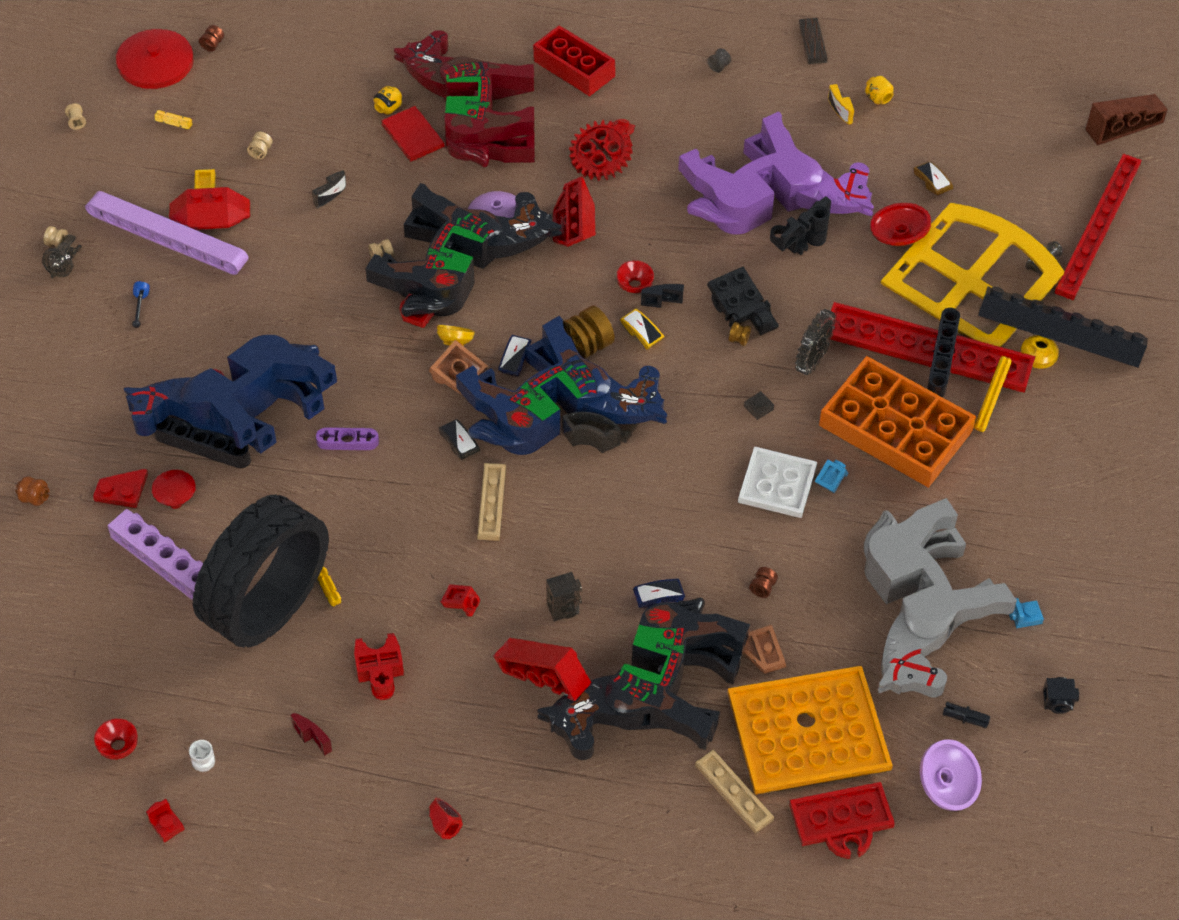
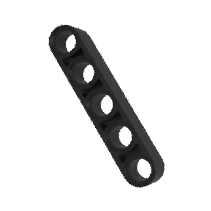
[927,308,960,397]
[154,416,251,469]

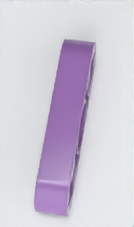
[316,428,379,450]

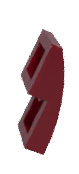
[290,713,332,756]

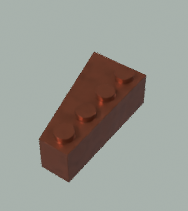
[1085,94,1168,146]

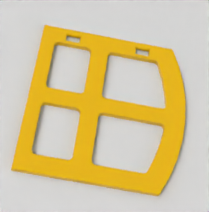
[881,203,1064,347]

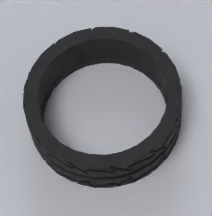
[192,494,329,648]

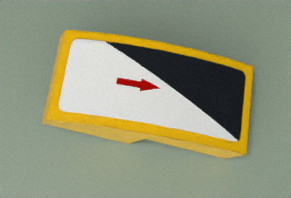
[828,84,854,125]
[620,309,664,350]

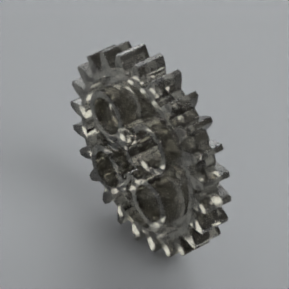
[795,309,837,375]

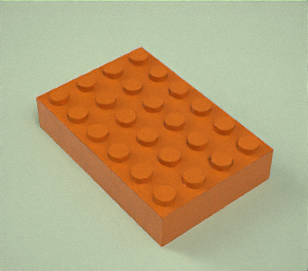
[819,356,976,488]

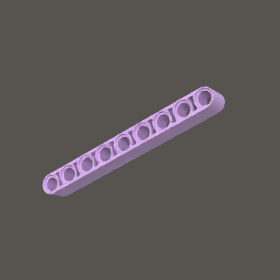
[85,191,249,275]

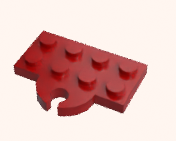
[789,782,895,859]

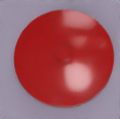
[116,29,194,89]

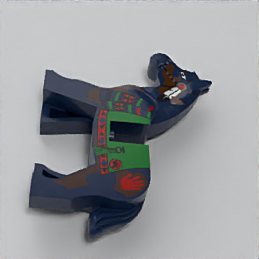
[456,316,667,455]

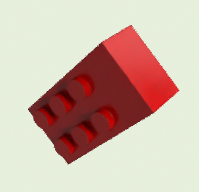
[533,25,616,96]

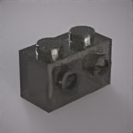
[546,572,582,621]

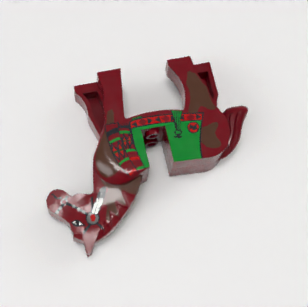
[394,30,535,168]

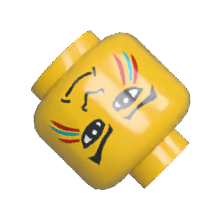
[865,76,894,104]

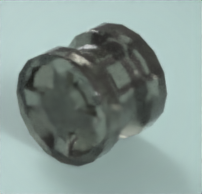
[707,48,731,73]

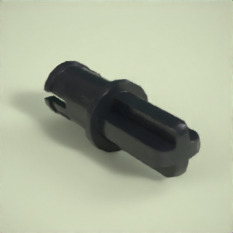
[943,701,990,728]

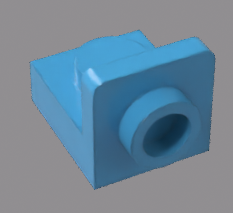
[814,459,849,493]
[1009,598,1044,628]

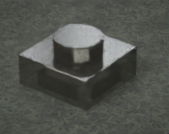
[744,391,774,420]

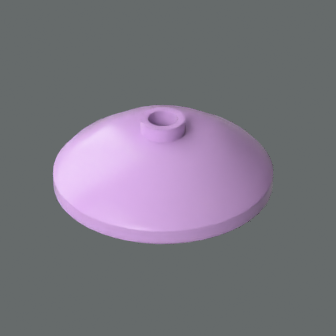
[468,191,516,218]
[920,740,982,811]

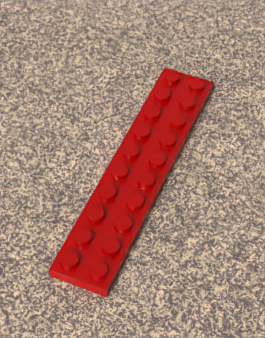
[822,302,1036,393]

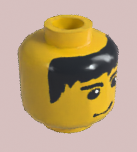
[373,86,402,115]

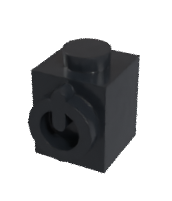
[1043,677,1079,714]

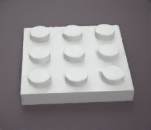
[738,447,817,518]

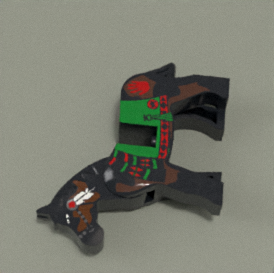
[365,183,562,317]
[537,597,750,760]

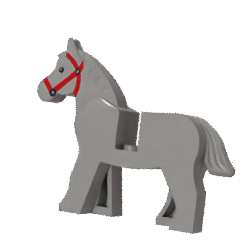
[864,498,1017,698]

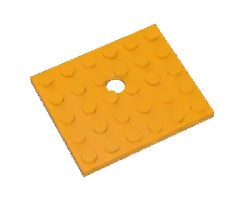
[727,666,893,794]

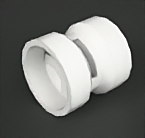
[189,740,215,772]

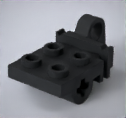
[770,196,832,255]
[707,266,779,336]

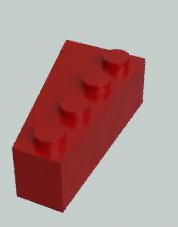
[493,638,592,701]

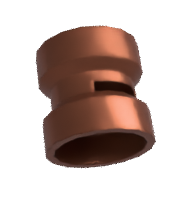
[199,25,224,52]
[749,567,778,598]

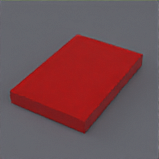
[381,106,444,162]

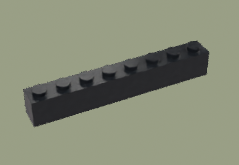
[978,286,1148,368]

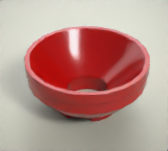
[617,260,654,293]
[94,718,138,760]

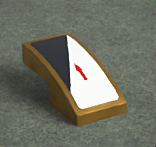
[914,161,954,195]

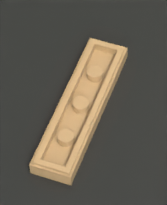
[477,463,506,541]
[695,750,774,834]

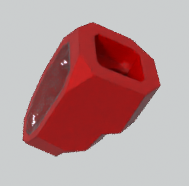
[429,798,463,840]

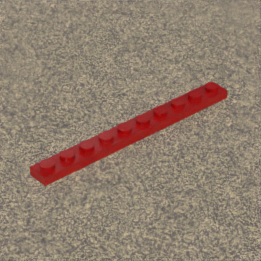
[1054,153,1142,301]

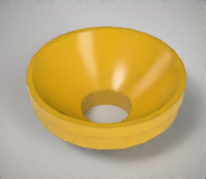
[437,325,475,346]
[1020,335,1059,369]

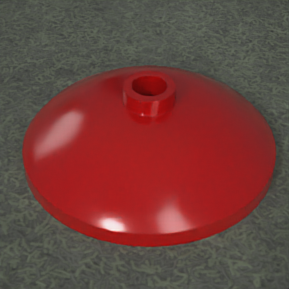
[870,203,931,246]

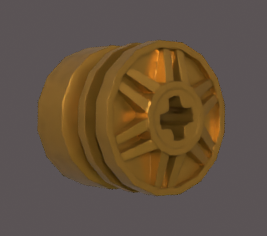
[563,305,615,359]

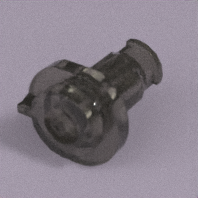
[42,235,82,279]

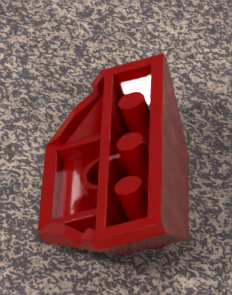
[553,176,595,247]
[169,187,250,230]

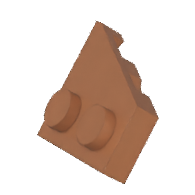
[742,625,786,674]

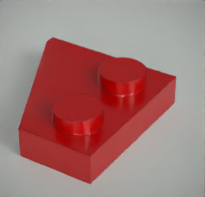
[93,469,148,508]

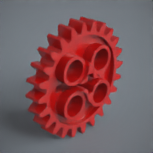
[569,120,633,181]

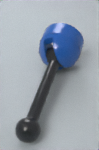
[132,281,150,328]

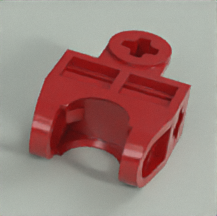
[354,633,404,700]

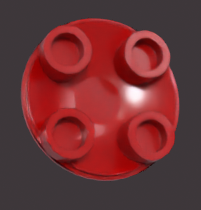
[152,470,196,509]

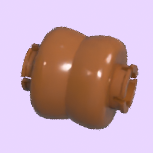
[15,476,50,506]

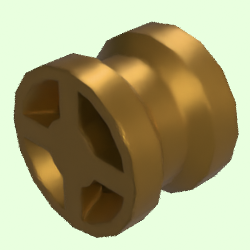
[729,322,751,346]

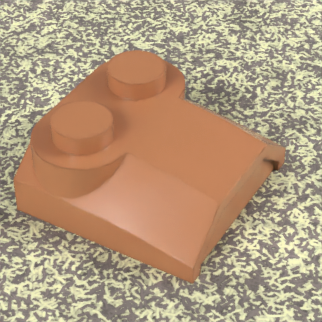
[429,340,488,396]

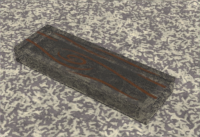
[799,18,828,64]

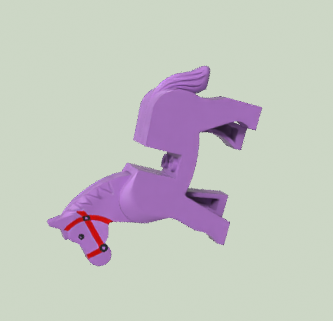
[678,112,874,234]

